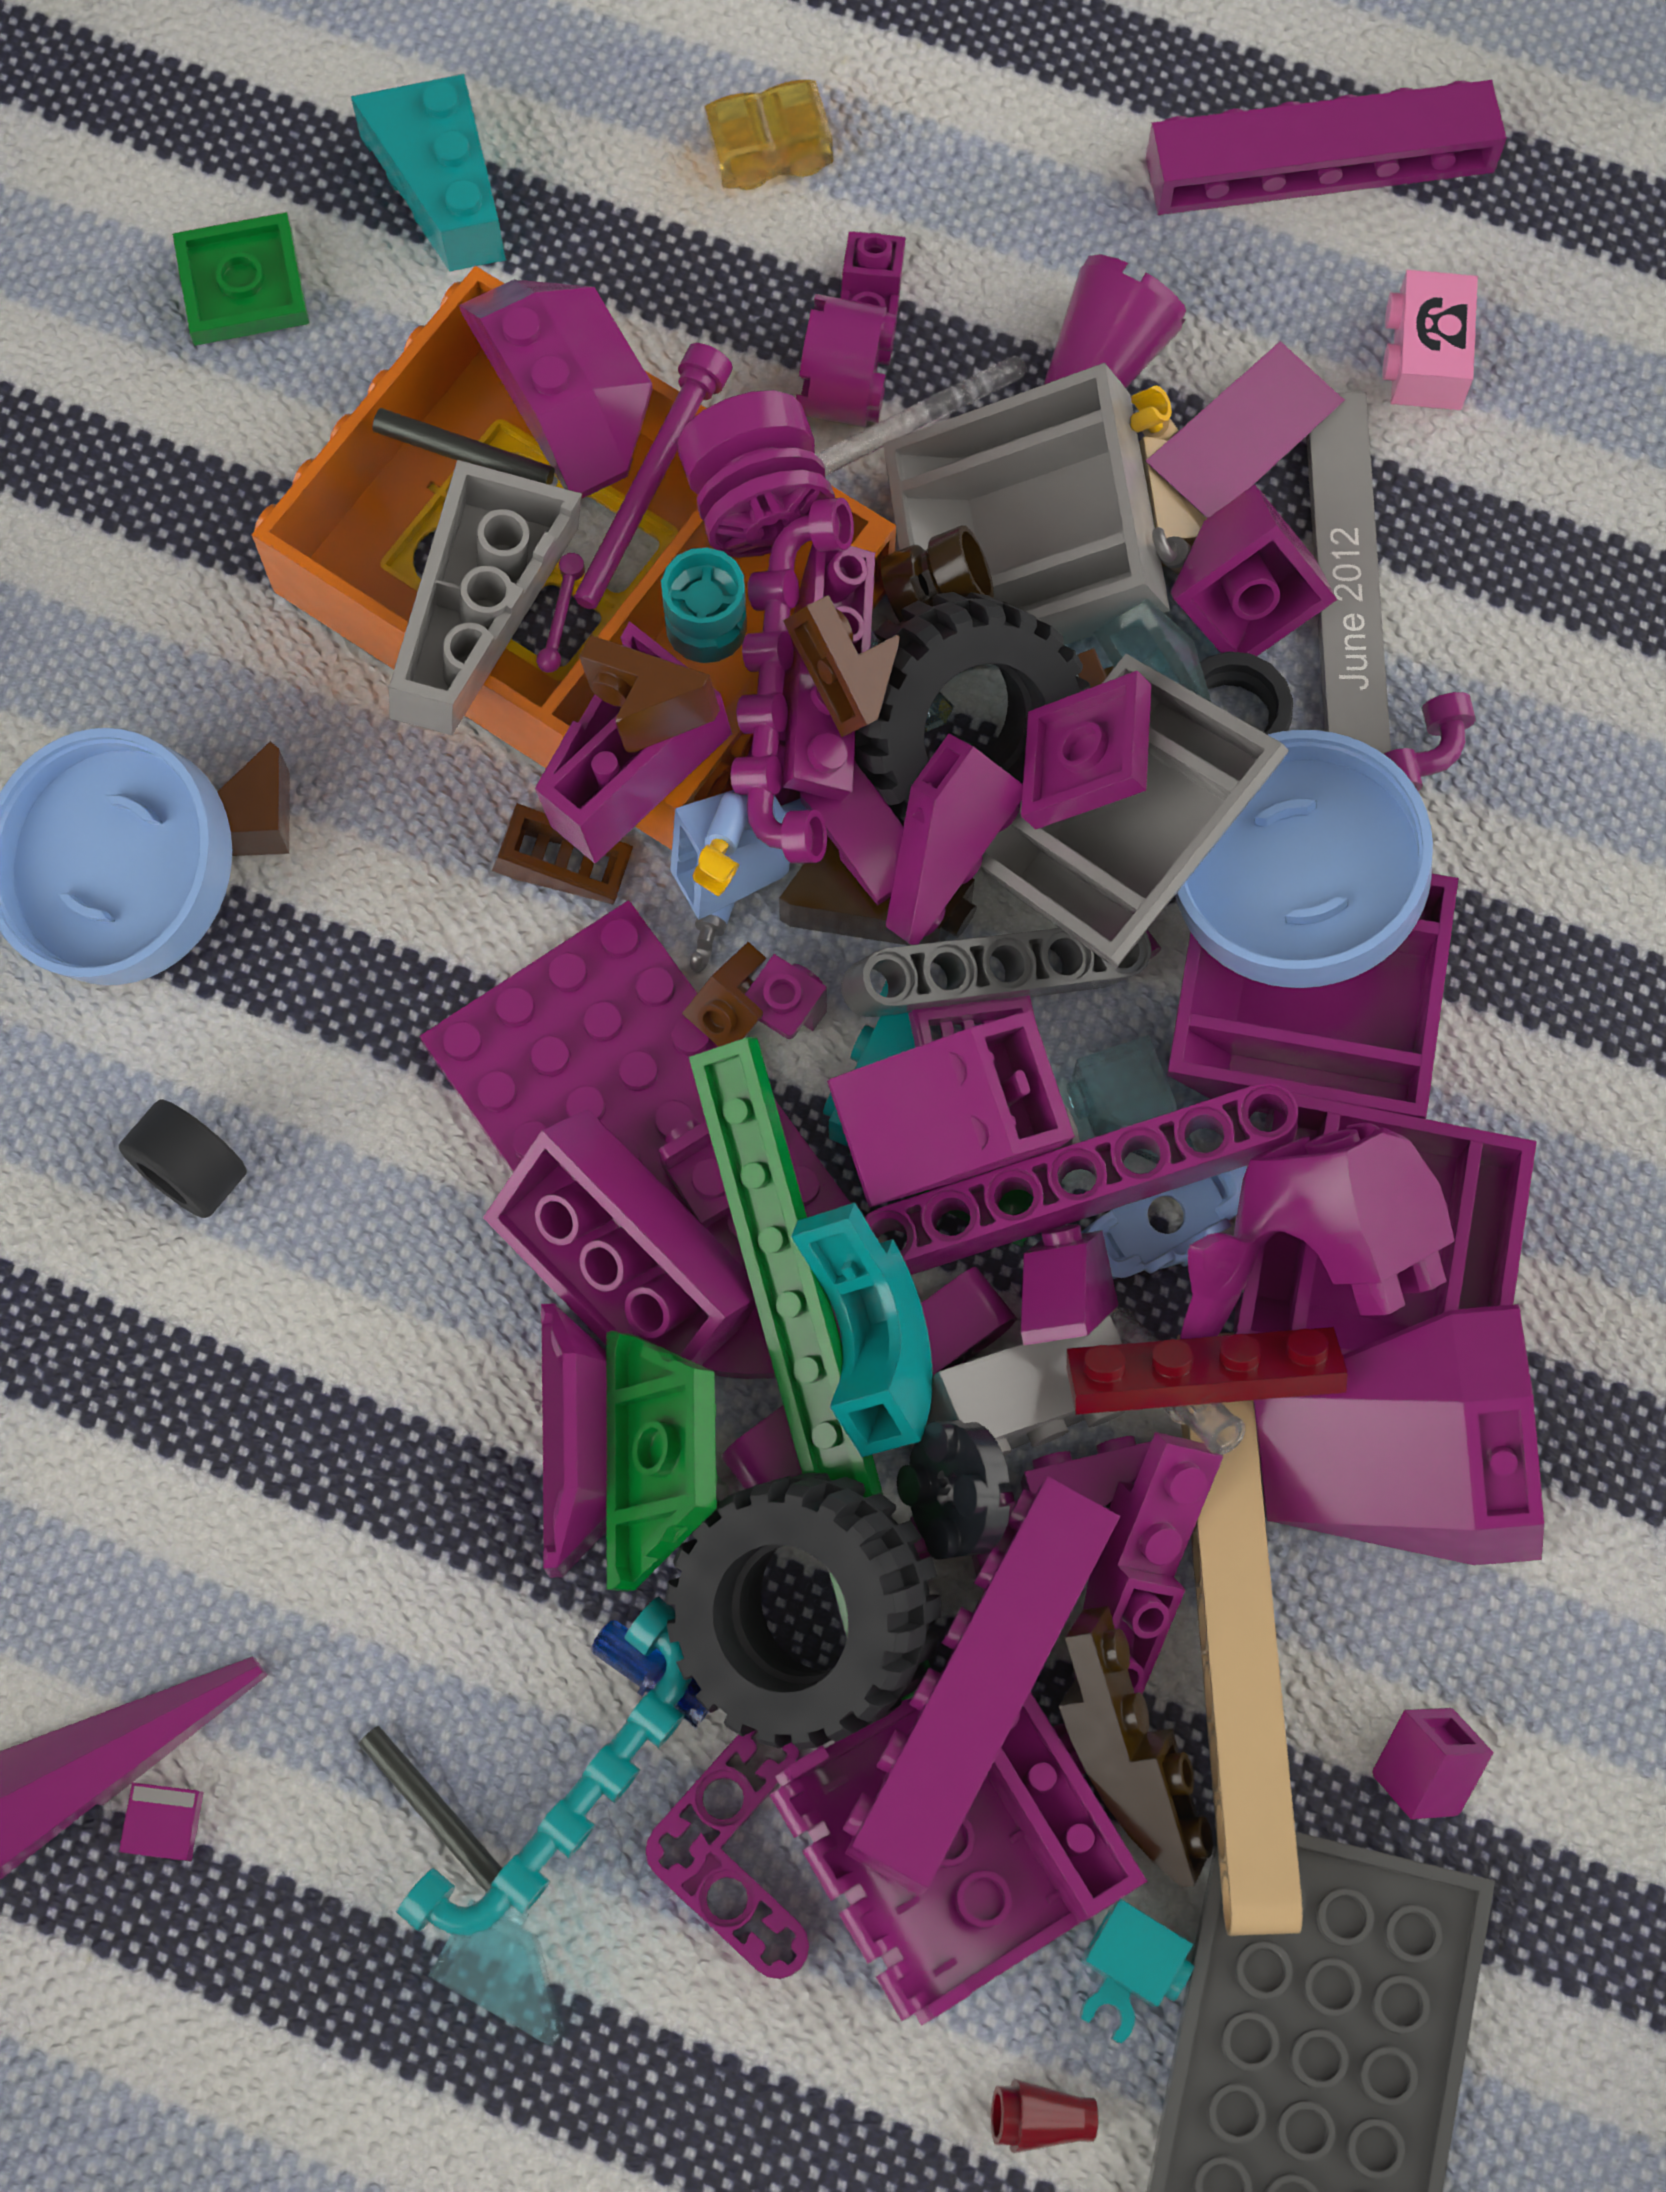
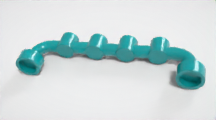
[397,1596,692,1936]

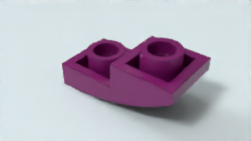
[840,231,906,354]
[800,761,904,905]

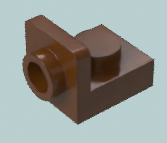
[682,942,767,1047]

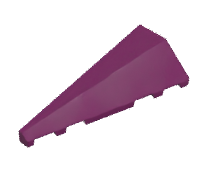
[0,1656,268,1880]

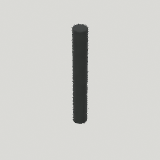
[373,408,555,485]
[358,1726,503,1892]

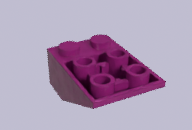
[827,1010,1075,1207]

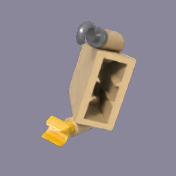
[1130,386,1265,575]

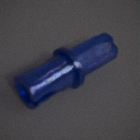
[591,1620,709,1729]

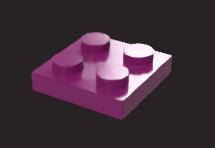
[1021,670,1151,830]

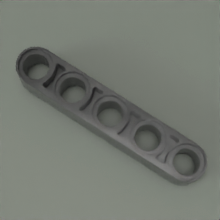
[841,928,1151,1017]

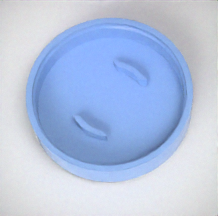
[0,728,232,985]
[1176,730,1433,988]

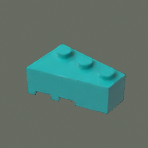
[350,74,506,272]

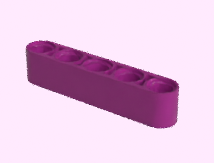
[721,1267,1017,1489]

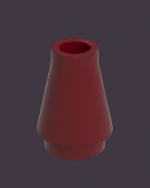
[991,2079,1098,2153]

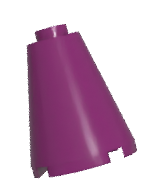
[1044,254,1187,388]

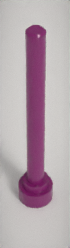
[574,343,733,609]

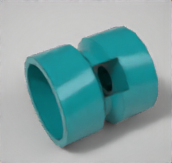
[661,547,747,663]

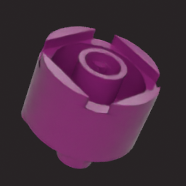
[796,294,897,428]

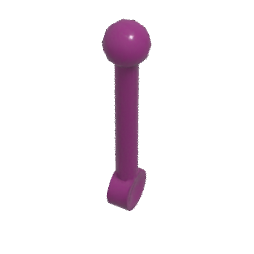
[536,553,585,673]

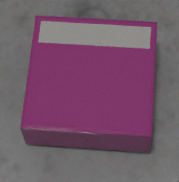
[119,1782,204,1862]

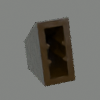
[779,835,977,946]

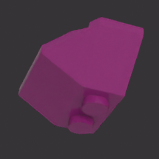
[459,279,652,499]
[541,1303,607,1578]

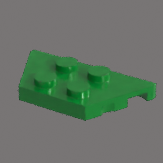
[606,1330,717,1592]

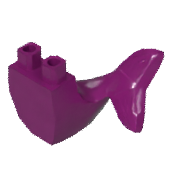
[1180,1123,1455,1339]

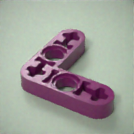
[645,1730,809,1979]

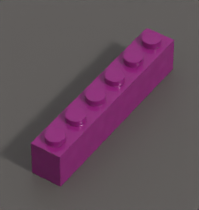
[1146,80,1507,215]
[842,1476,1120,1896]

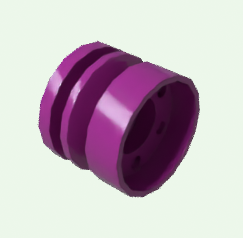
[677,390,835,558]

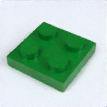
[172,212,310,346]

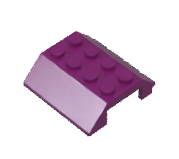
[769,1691,1147,2026]

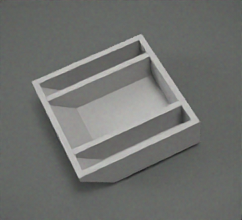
[883,363,1170,666]
[980,654,1289,968]

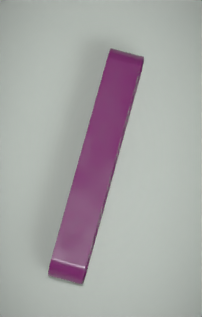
[865,1082,1298,1275]

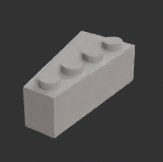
[389,460,582,735]

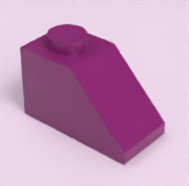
[1021,1224,1119,1346]

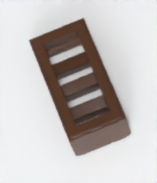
[492,803,633,905]

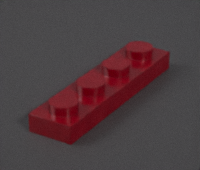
[1066,1327,1348,1415]

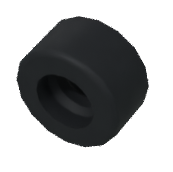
[119,1099,247,1218]

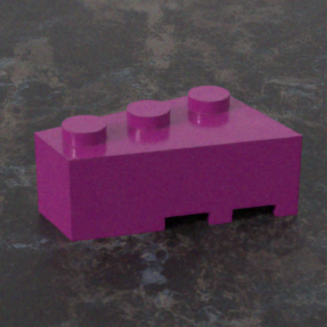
[535,622,732,864]

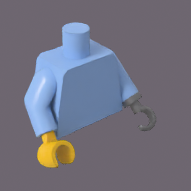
[670,790,807,973]

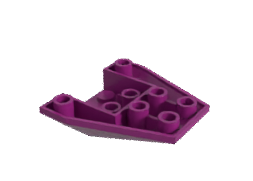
[1254,1304,1544,1565]

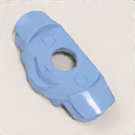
[1082,1166,1247,1279]

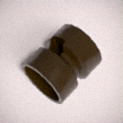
[881,525,994,622]

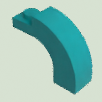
[791,1203,933,1457]

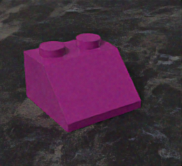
[1171,484,1337,656]

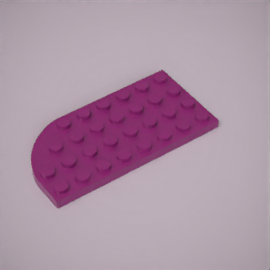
[419,900,920,1379]

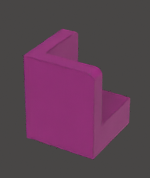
[1372,1708,1494,1819]

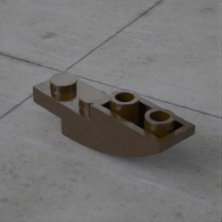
[1059,1606,1213,1888]

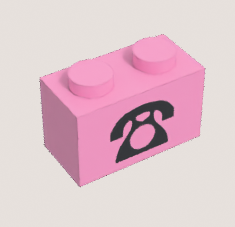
[1382,269,1478,410]

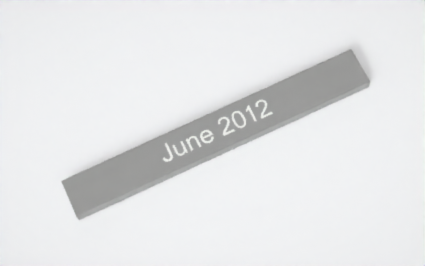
[1306,392,1391,754]

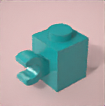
[1079,1899,1194,2044]

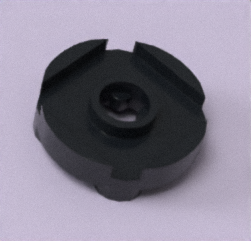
[896,1420,1010,1560]

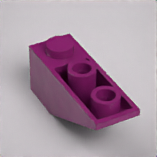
[886,734,1023,945]

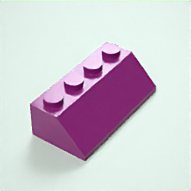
[483,1109,756,1365]

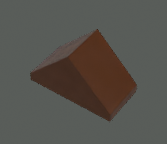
[217,741,290,856]

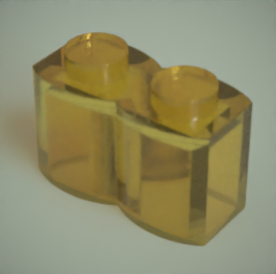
[704,80,834,190]

